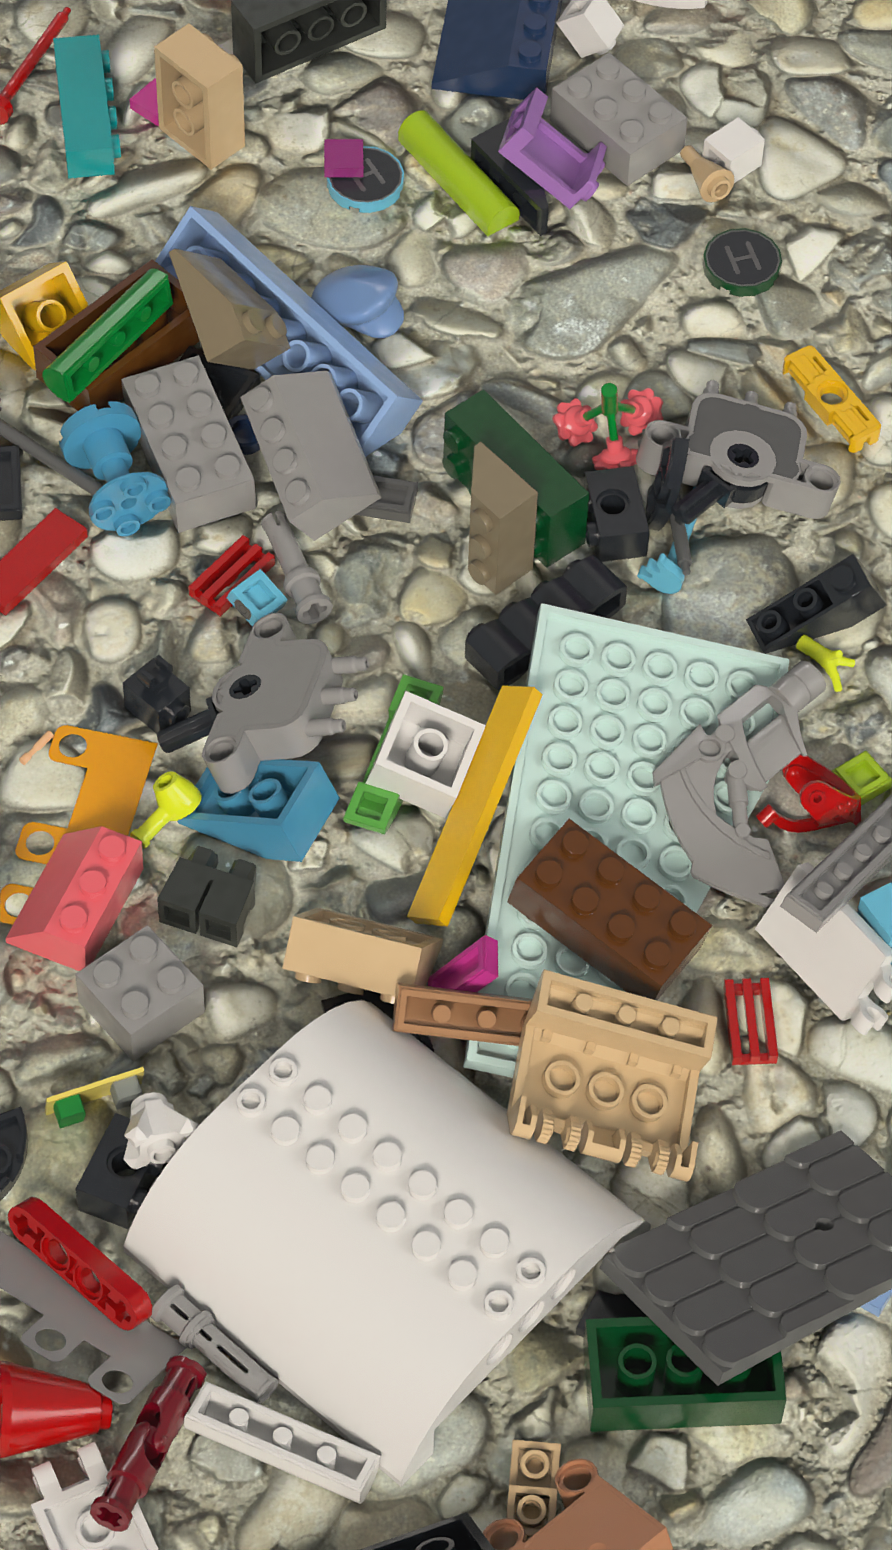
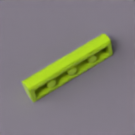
[398,110,520,237]

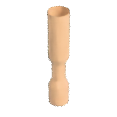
[19,731,54,765]

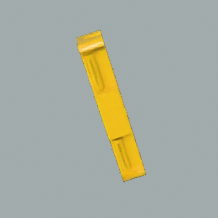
[782,345,881,453]

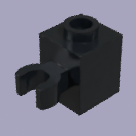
[123,655,191,734]

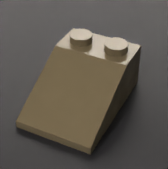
[169,249,290,370]

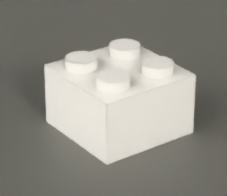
[365,691,486,818]

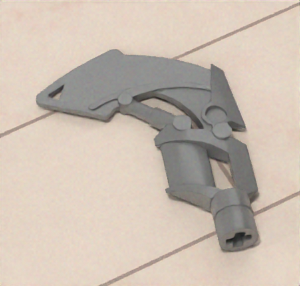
[652,661,826,908]

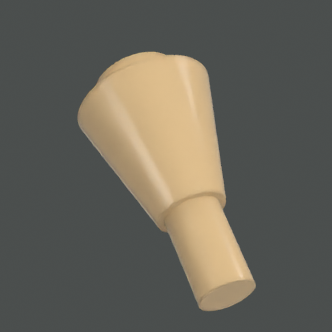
[680,145,734,203]

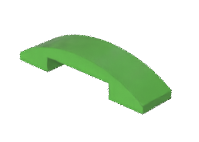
[343,674,444,835]

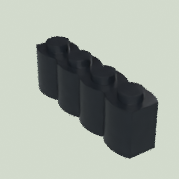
[465,555,627,690]

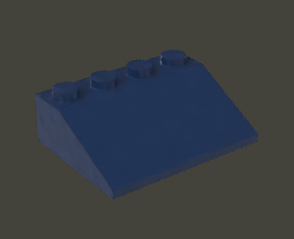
[431,0,562,100]

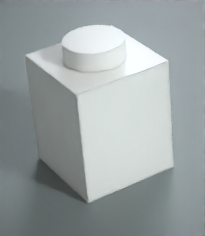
[556,0,624,58]
[702,117,765,183]

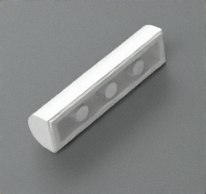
[184,1381,381,1504]

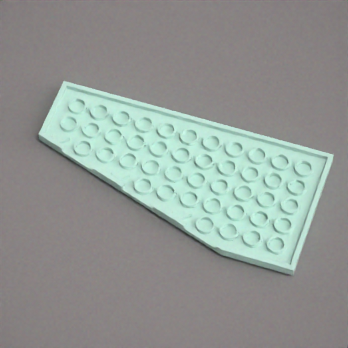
[463,603,789,1078]

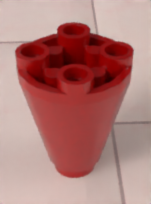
[0,1361,113,1458]

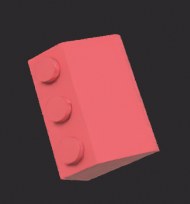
[5,826,144,971]

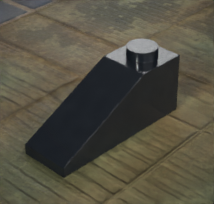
[471,119,548,236]

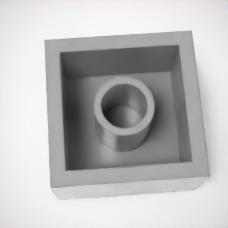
[75,925,205,1062]

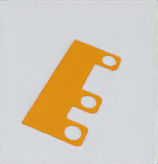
[0,725,158,924]

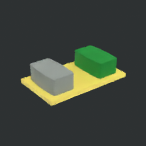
[45,1067,144,1128]

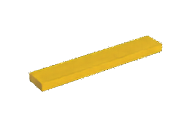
[407,686,543,927]

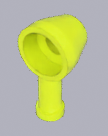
[130,771,202,849]

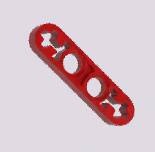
[8,1197,153,1331]

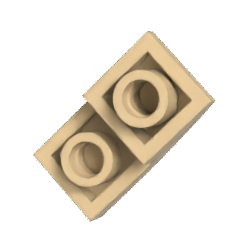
[506,1440,561,1537]

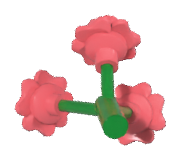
[552,383,664,470]

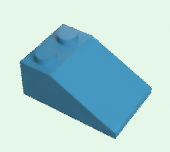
[177,759,340,862]

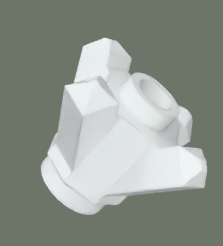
[123,1092,199,1169]

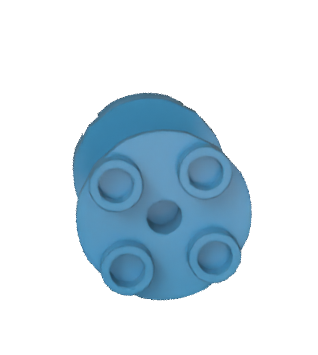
[59,402,171,536]

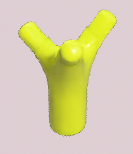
[796,635,855,692]

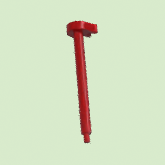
[0,7,71,125]

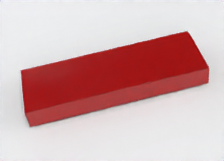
[0,508,88,616]

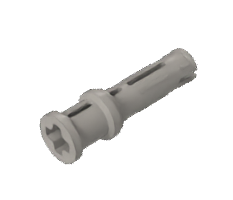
[261,511,333,624]
[150,1285,279,1404]

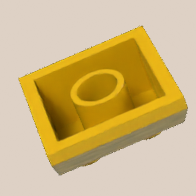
[0,261,89,371]

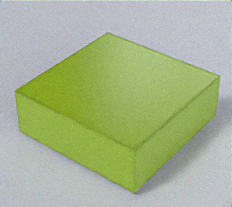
[832,750,892,806]

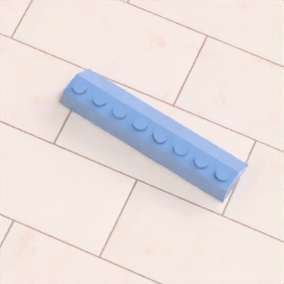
[155,206,423,457]

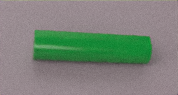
[42,269,173,403]

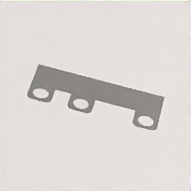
[0,1231,186,1404]

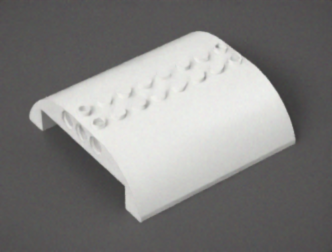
[123,1000,651,1487]

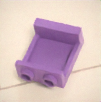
[498,87,607,209]

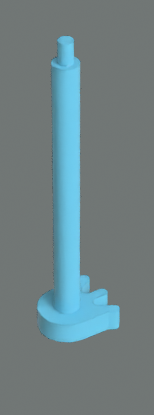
[637,487,697,594]

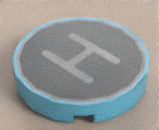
[327,146,404,213]

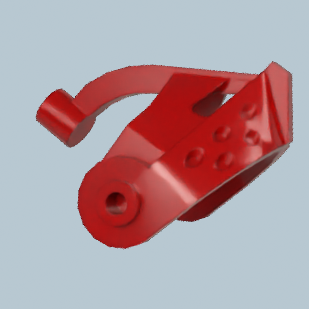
[755,754,861,833]

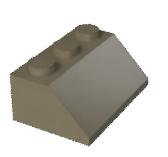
[468,442,538,595]

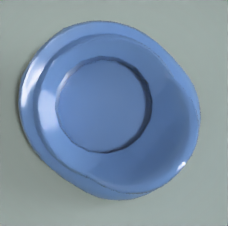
[311,265,404,338]

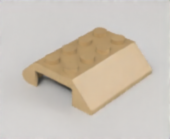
[507,970,718,1182]

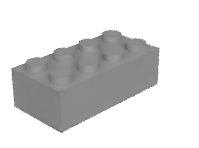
[121,355,256,533]

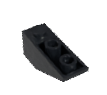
[746,554,887,654]

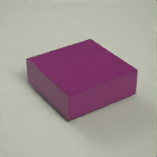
[324,139,363,177]

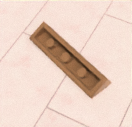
[393,983,532,1046]

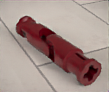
[90,1355,207,1532]

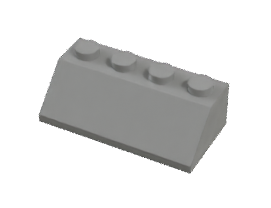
[240,371,382,541]

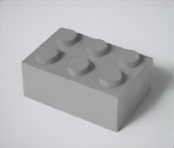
[550,52,687,186]

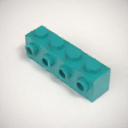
[53,34,121,179]

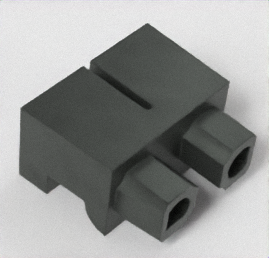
[157,846,256,947]

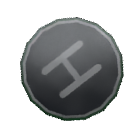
[703,228,782,297]

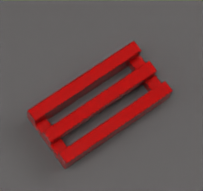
[188,535,275,617]
[723,978,778,1065]

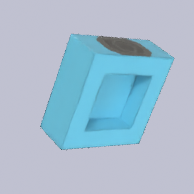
[227,569,288,627]

